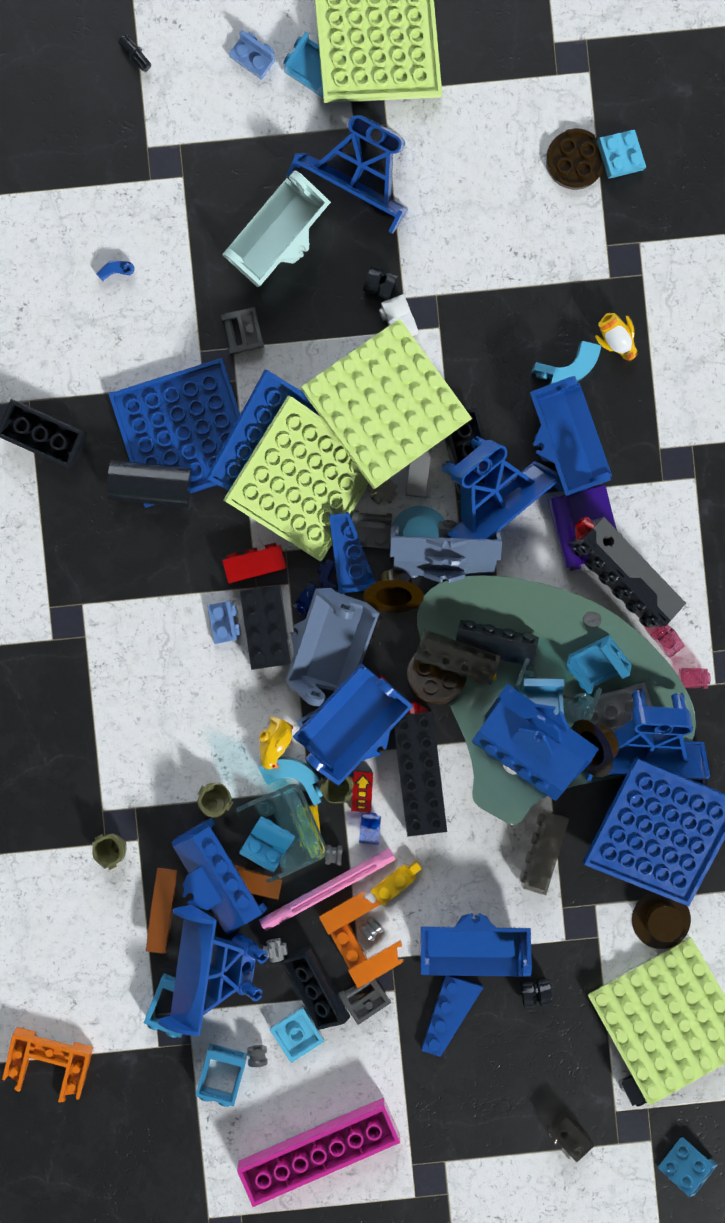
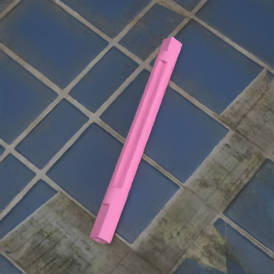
[259,848,396,931]

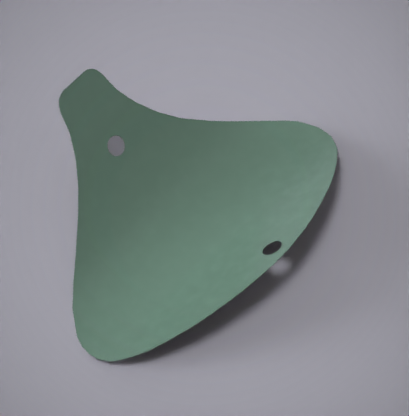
[417,576,696,825]

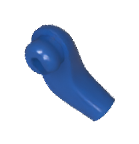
[96,261,135,281]

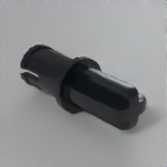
[118,34,151,72]

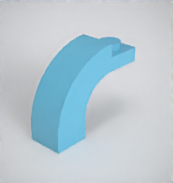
[531,341,602,385]
[258,757,323,806]

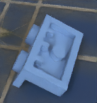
[229,30,275,80]
[207,601,241,644]

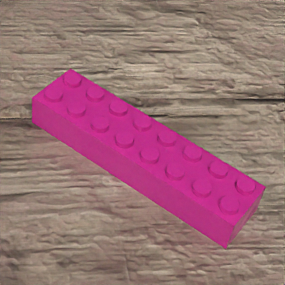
[237,1097,400,1207]

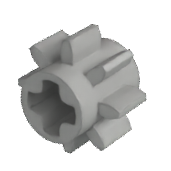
[263,938,288,962]

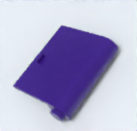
[548,485,617,571]

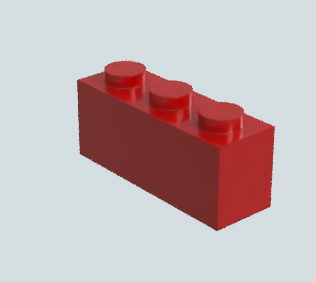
[222,543,287,584]

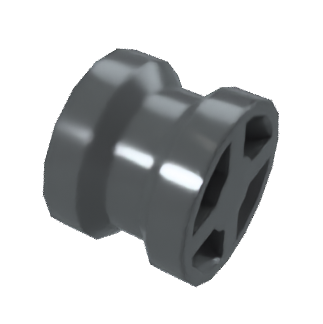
[325,845,342,866]
[359,916,384,942]
[247,1045,268,1067]

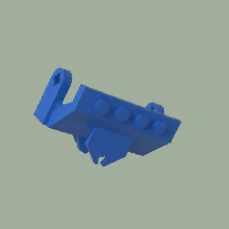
[530,376,612,496]
[293,663,413,786]
[472,684,599,801]
[171,817,267,935]
[420,913,532,976]

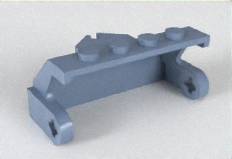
[390,525,502,583]
[285,588,379,706]

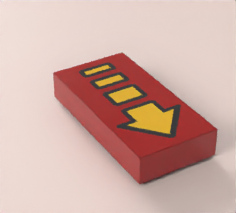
[351,771,373,812]

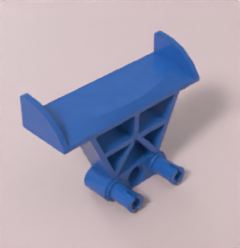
[286,115,408,233]
[441,436,564,539]
[585,690,710,785]
[158,905,268,1036]

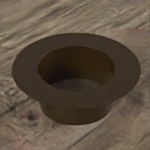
[364,570,424,613]
[571,719,619,777]
[632,892,691,949]

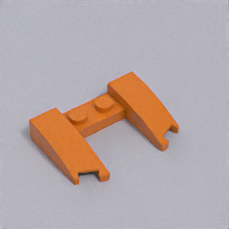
[319,891,403,988]
[2,1027,94,1102]

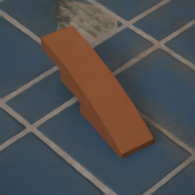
[234,865,283,899]
[146,868,178,954]

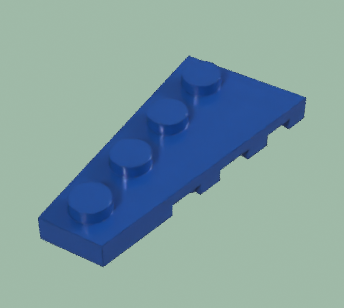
[329,512,376,594]
[421,975,484,1057]

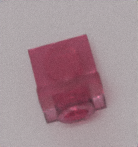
[650,625,685,658]
[679,668,711,689]

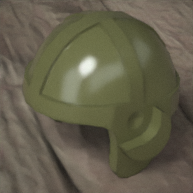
[318,774,354,803]
[197,783,233,817]
[92,833,127,870]

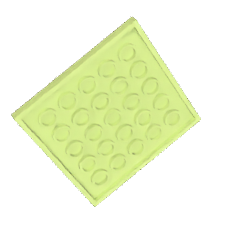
[314,0,442,103]
[300,319,472,489]
[223,396,369,562]
[587,937,725,1106]

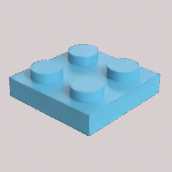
[597,130,646,179]
[269,1006,325,1063]

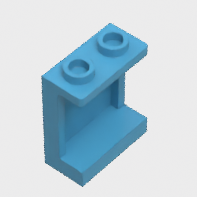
[283,32,345,98]
[566,635,632,694]
[521,679,565,715]

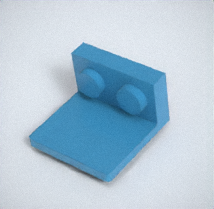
[239,817,295,873]
[658,1137,718,1197]

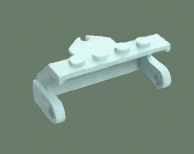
[222,170,331,287]

